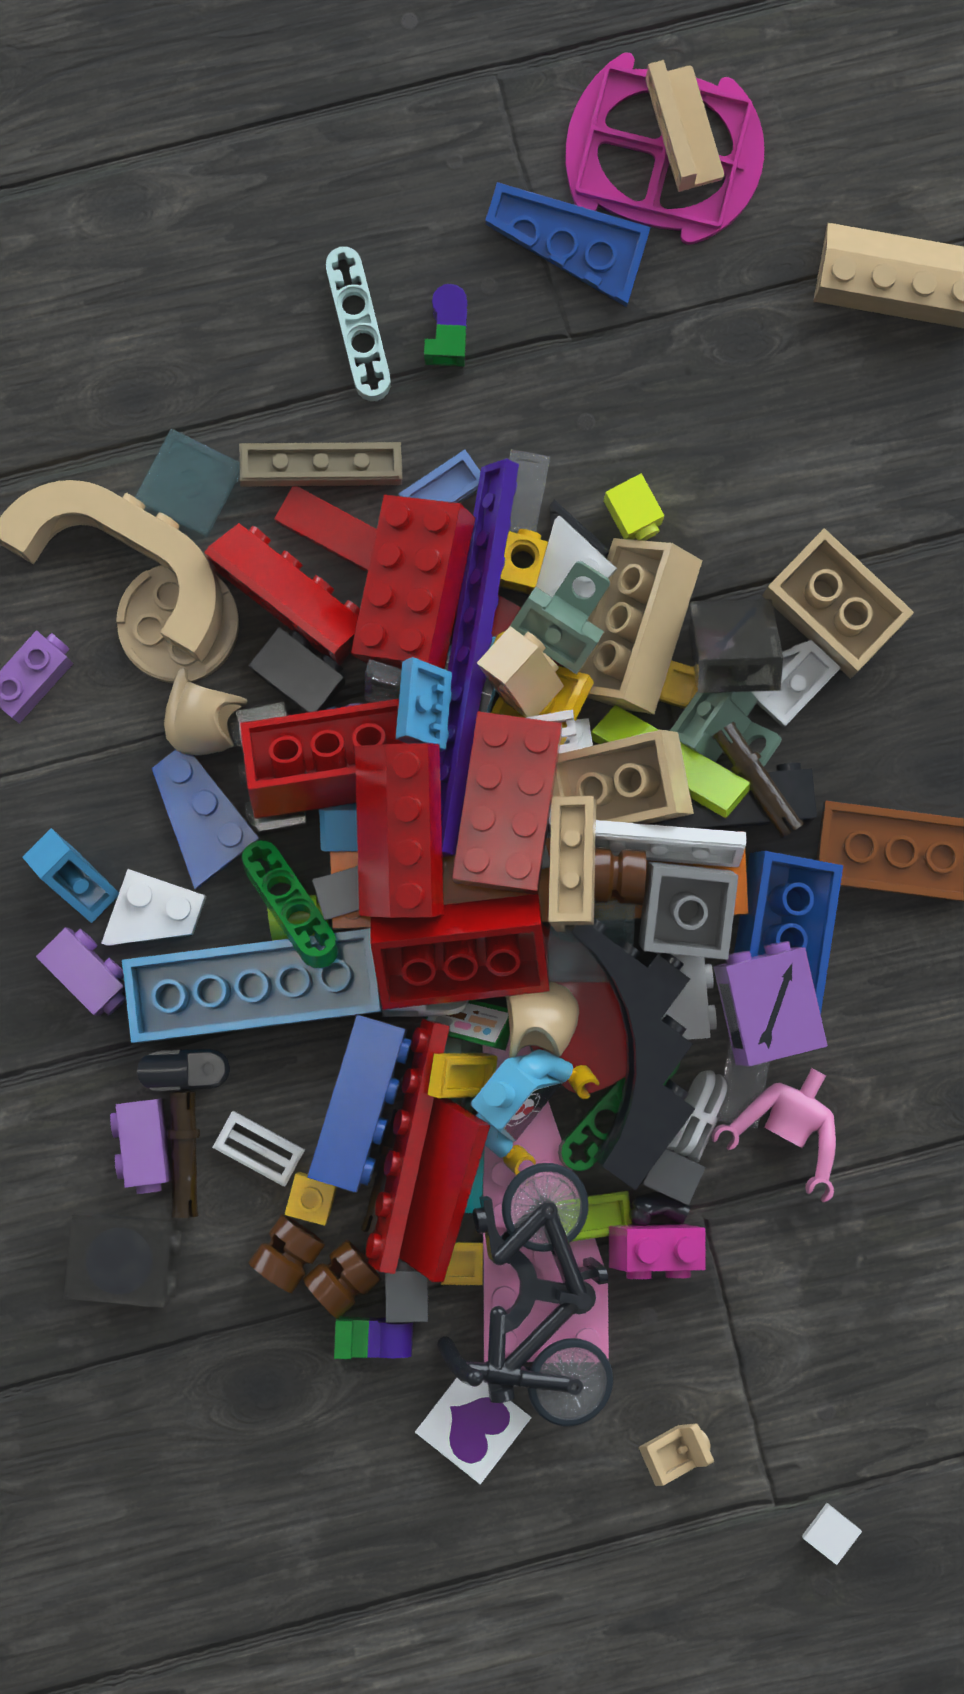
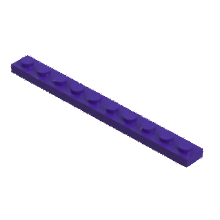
[440,458,519,857]

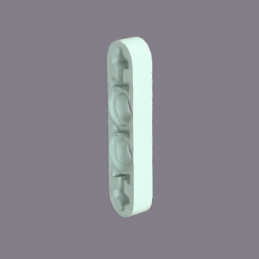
[326,247,391,401]

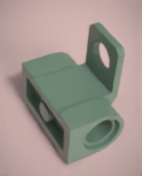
[509,561,610,675]
[670,674,782,767]

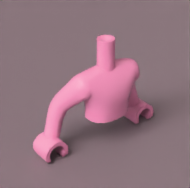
[711,1068,836,1202]

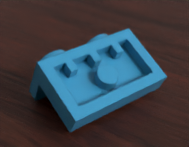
[396,657,452,752]

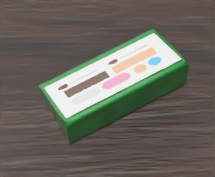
[426,1000,510,1051]

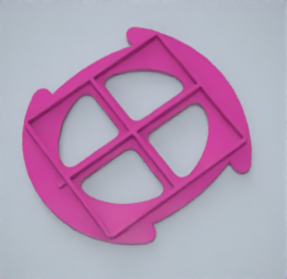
[565,52,764,244]

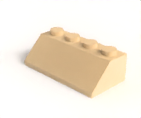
[813,223,964,328]
[579,538,702,714]

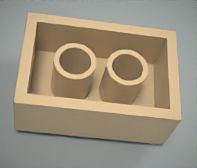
[762,528,914,679]

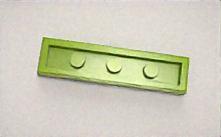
[591,705,750,818]

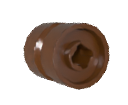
[594,848,646,905]
[248,1214,326,1293]
[303,1239,382,1319]

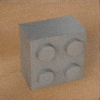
[638,861,738,960]

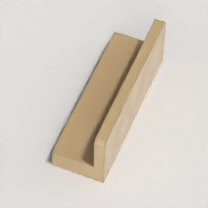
[646,60,724,192]
[548,796,596,932]

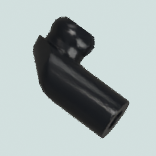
[629,1192,691,1226]

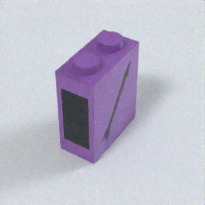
[714,941,828,1066]

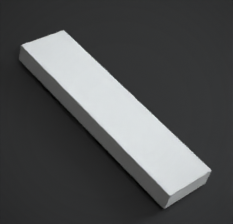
[595,820,746,867]

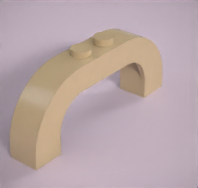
[0,480,223,663]

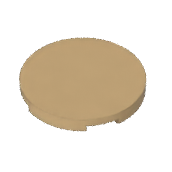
[116,565,239,683]

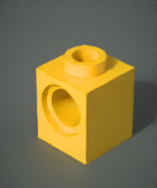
[499,529,548,595]
[285,1172,337,1226]

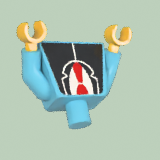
[471,1049,600,1175]

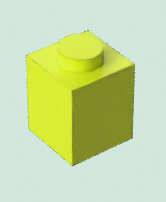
[604,473,664,541]

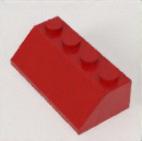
[204,523,360,665]
[240,699,407,818]
[355,743,444,918]

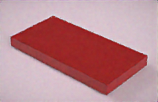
[399,1097,490,1282]

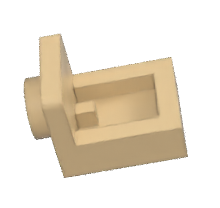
[639,1424,714,1486]

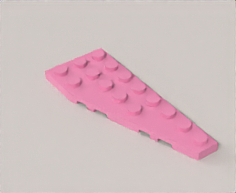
[482,1036,609,1362]

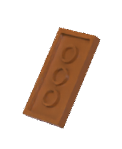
[817,801,964,902]

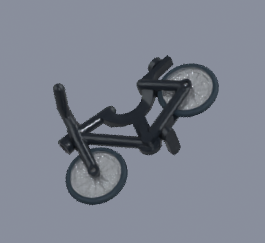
[437,1163,613,1426]

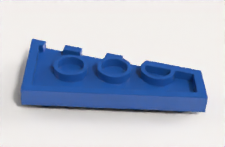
[485,182,651,307]

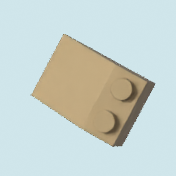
[553,730,694,824]

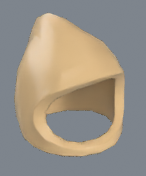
[164,668,248,755]
[505,981,579,1058]

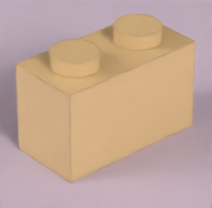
[477,626,564,718]

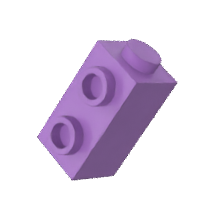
[0,630,74,724]
[36,927,126,1016]
[110,1098,171,1194]

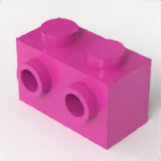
[609,1224,705,1279]

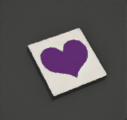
[415,1377,532,1484]

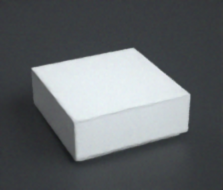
[802,1503,862,1565]

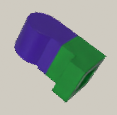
[424,284,467,367]
[334,1316,413,1359]

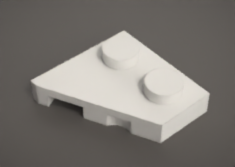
[536,516,617,597]
[741,640,841,728]
[101,869,207,946]

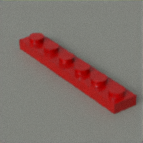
[366,1019,450,1274]

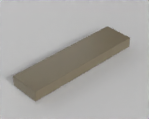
[239,442,402,487]

